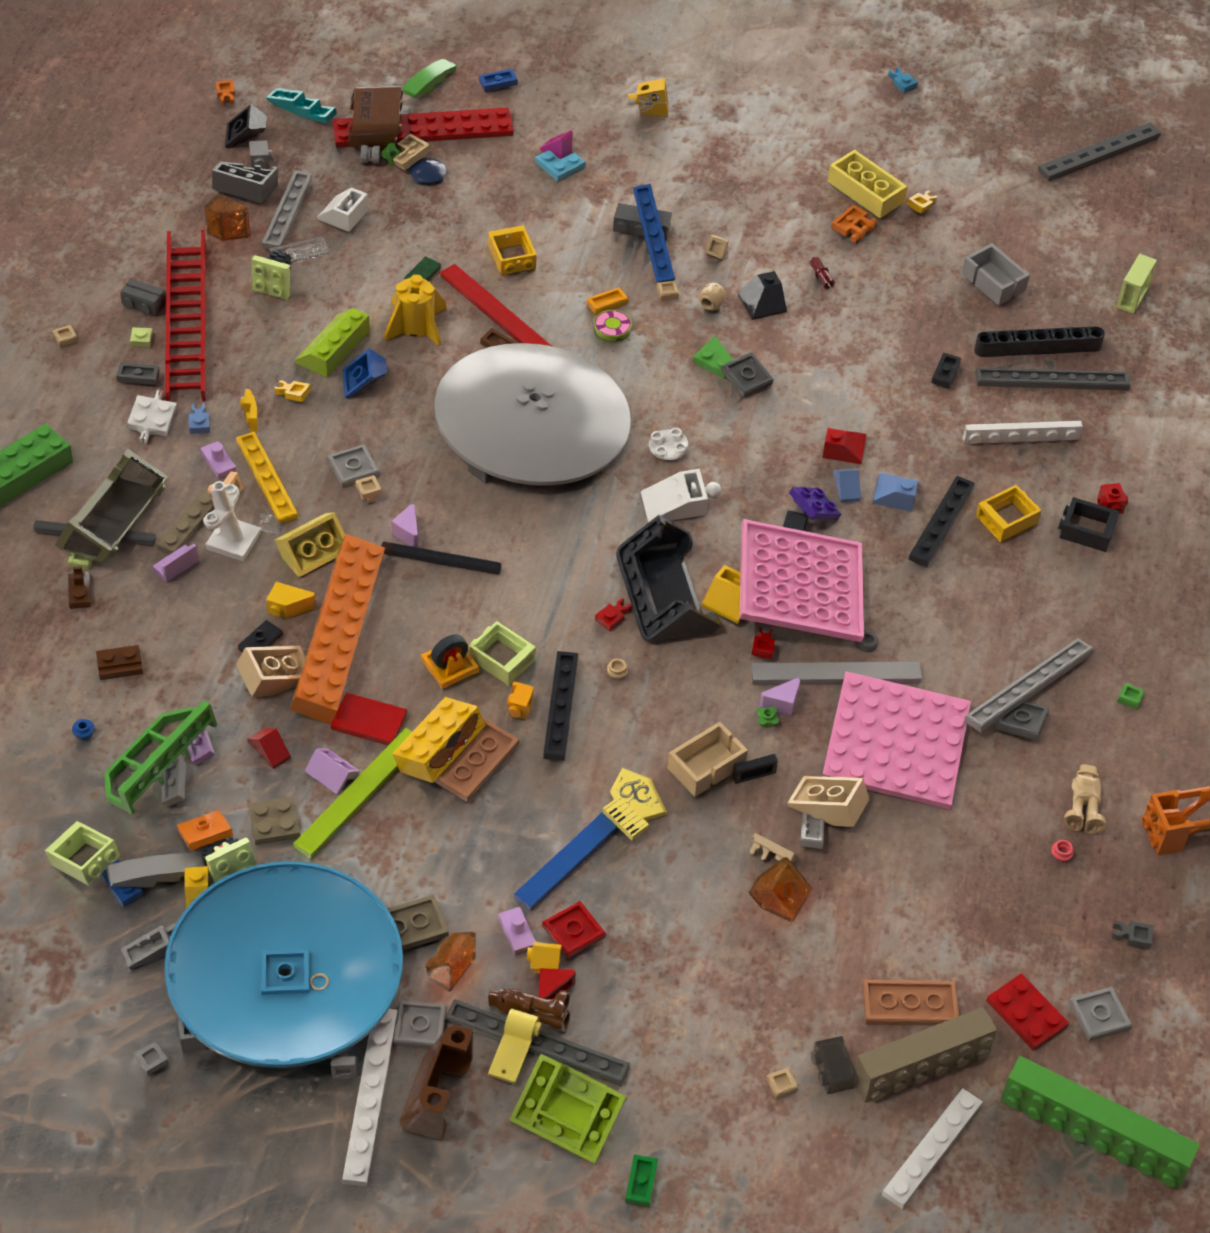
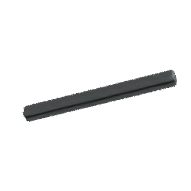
[33,520,156,545]

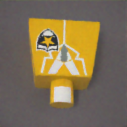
[628,78,669,116]

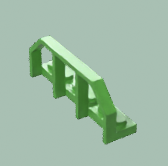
[104,700,217,815]

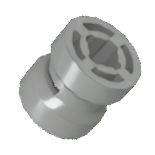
[361,145,380,164]

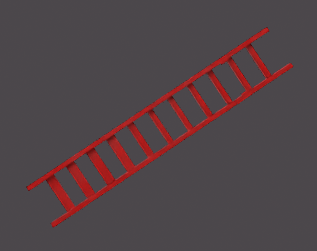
[165,230,206,402]

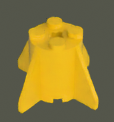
[384,275,447,346]

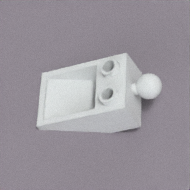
[641,469,722,523]

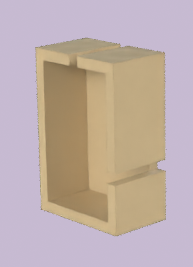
[667,722,748,797]

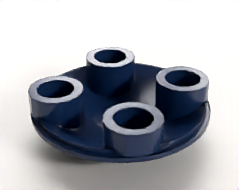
[410,158,446,185]

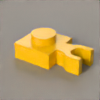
[907,190,938,214]
[274,381,312,402]

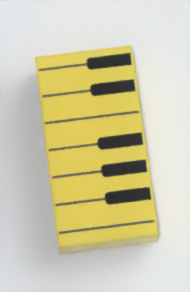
[602,796,649,840]

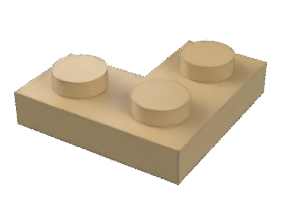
[393,134,432,170]

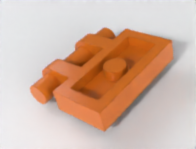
[831,205,877,243]

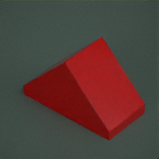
[247,728,291,769]
[538,968,576,1011]

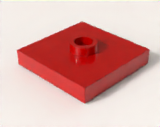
[542,901,606,959]

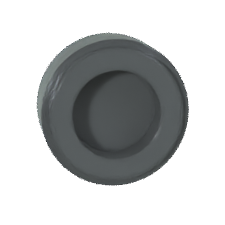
[857,631,879,652]

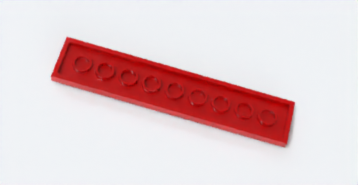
[332,107,513,148]

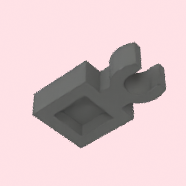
[1112,921,1153,949]

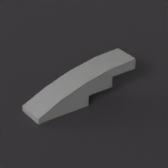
[106,853,204,887]
[121,922,177,969]

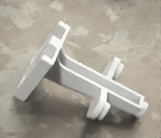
[203,481,262,562]

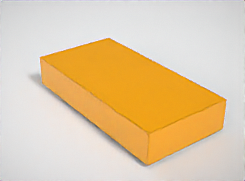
[586,287,629,315]

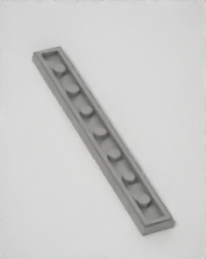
[964,638,1094,732]
[751,662,922,684]

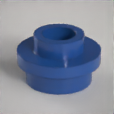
[72,719,95,740]

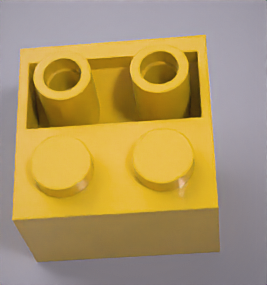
[701,565,741,624]

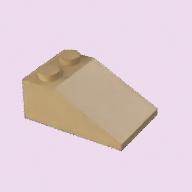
[236,646,306,697]
[787,776,870,827]

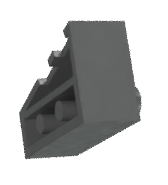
[212,162,278,203]

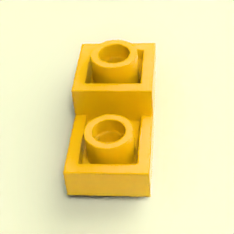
[240,389,258,432]

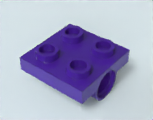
[789,487,842,520]

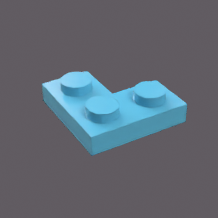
[535,150,586,182]

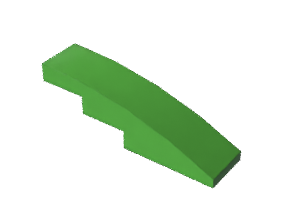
[401,59,457,98]

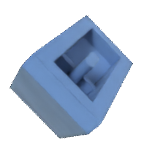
[833,469,861,502]

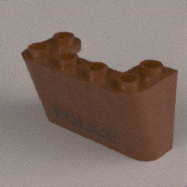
[348,85,403,153]
[399,1025,473,1141]

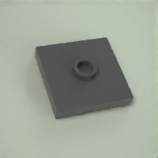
[720,352,774,397]
[995,701,1049,740]

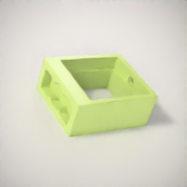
[1116,253,1157,314]
[469,621,536,685]
[45,821,121,886]

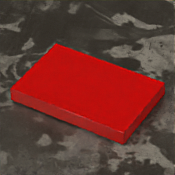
[330,692,407,745]

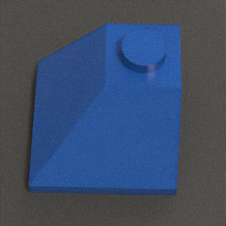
[342,348,387,399]

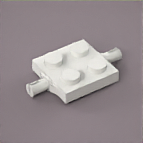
[127,390,176,444]

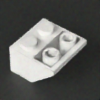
[317,188,368,232]

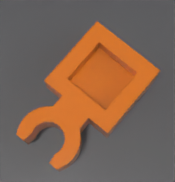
[215,80,235,106]

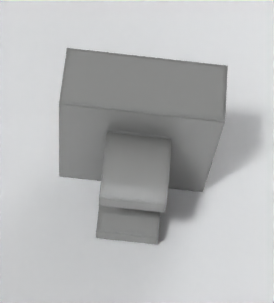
[331,1049,356,1078]

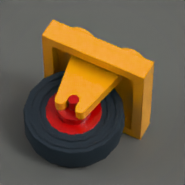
[421,634,479,689]

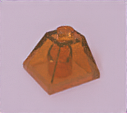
[748,857,812,922]

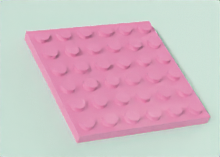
[740,519,864,642]
[822,671,971,810]

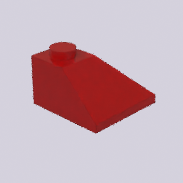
[822,427,867,464]

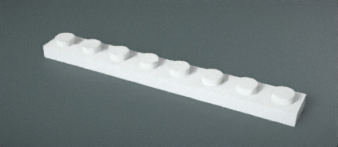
[342,1009,398,1187]

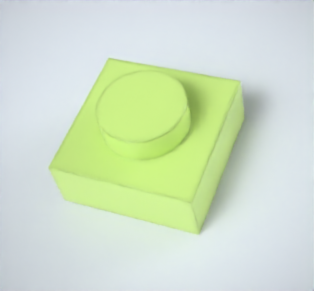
[130,327,153,347]

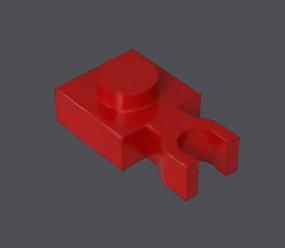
[595,598,632,631]
[751,627,775,659]

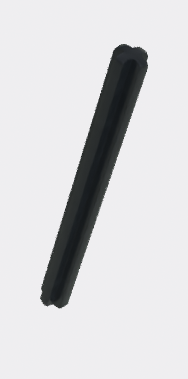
[381,541,502,574]

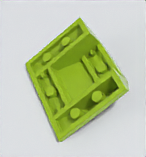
[509,1054,627,1164]

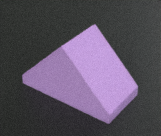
[391,504,418,547]
[760,678,800,716]

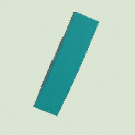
[266,88,337,123]

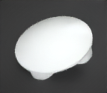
[649,428,688,460]

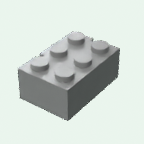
[961,243,1030,306]

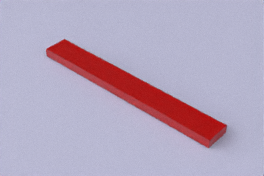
[440,264,552,347]

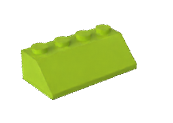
[295,308,370,377]

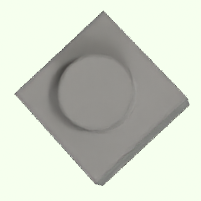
[135,1041,169,1076]

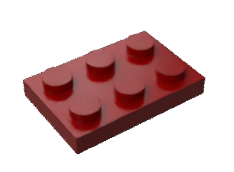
[986,973,1069,1051]

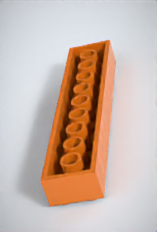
[290,534,385,724]

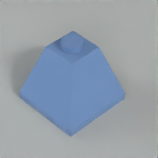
[872,472,919,512]

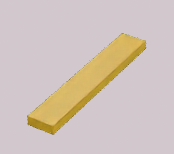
[236,431,298,525]

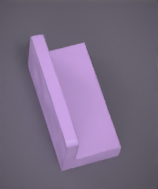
[153,544,199,583]
[305,748,360,794]

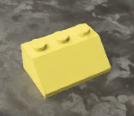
[274,512,345,577]

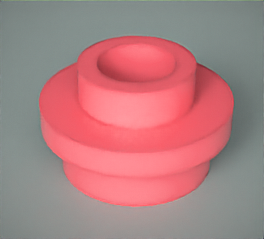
[1051,840,1074,861]

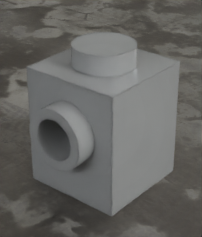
[249,140,273,169]

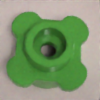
[381,143,402,165]
[756,707,779,727]

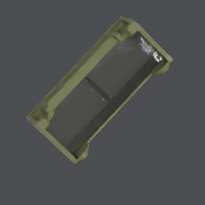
[55,449,168,562]

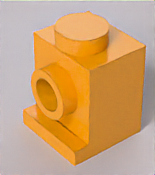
[507,682,534,719]

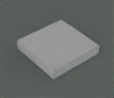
[327,444,380,488]
[1069,987,1132,1042]
[393,1000,446,1049]

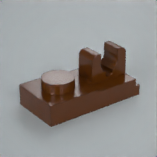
[68,566,91,609]

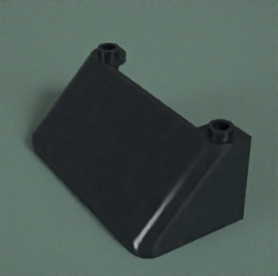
[616,515,722,643]

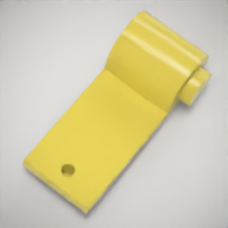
[488,1009,542,1084]

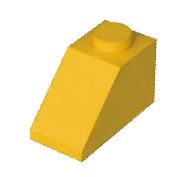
[266,582,316,619]
[185,866,210,909]

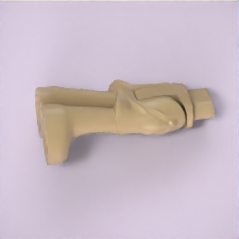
[1064,764,1106,834]

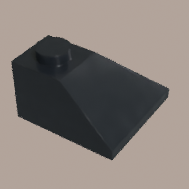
[225,104,267,149]
[738,271,787,320]

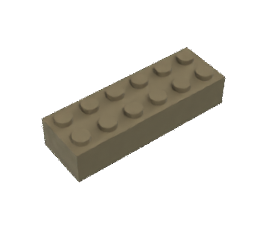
[852,1007,997,1102]

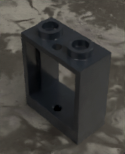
[1058,497,1120,552]

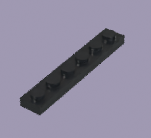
[908,476,975,567]
[543,651,578,761]

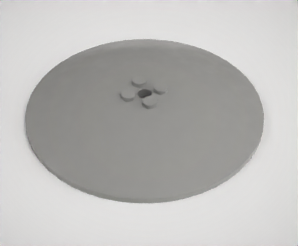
[434,343,631,485]

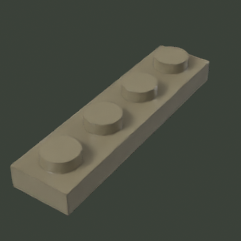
[157,490,215,555]

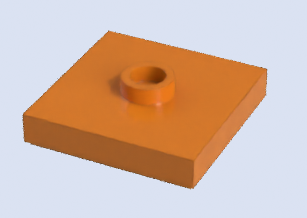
[176,810,233,851]

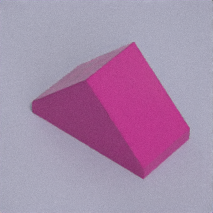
[540,130,573,159]

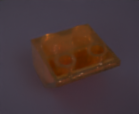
[204,194,251,241]

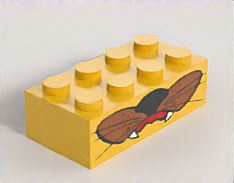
[392,697,486,783]

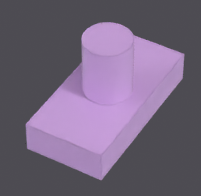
[200,441,237,479]
[498,907,536,955]

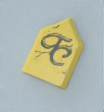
[610,768,667,821]

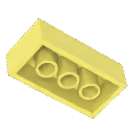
[827,150,907,218]

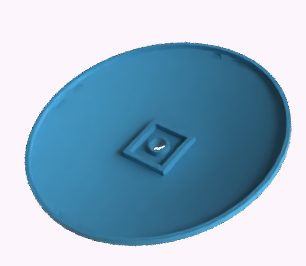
[165,861,403,1068]

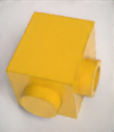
[526,942,562,973]

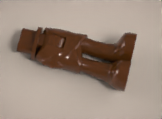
[488,988,571,1032]

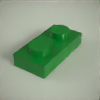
[625,1154,658,1207]

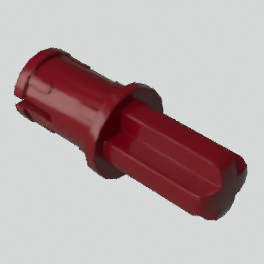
[809,257,835,289]

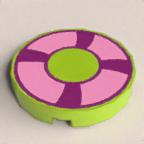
[594,310,632,341]

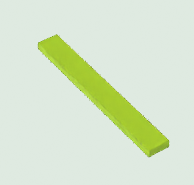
[293,728,412,859]

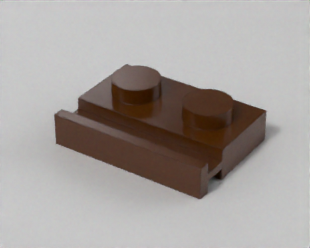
[96,645,143,680]

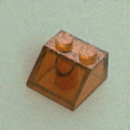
[425,931,476,992]

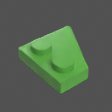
[693,336,733,379]

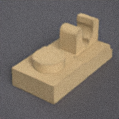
[750,833,798,864]

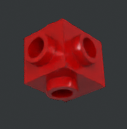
[1097,483,1128,514]

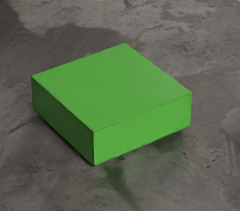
[1117,683,1145,710]

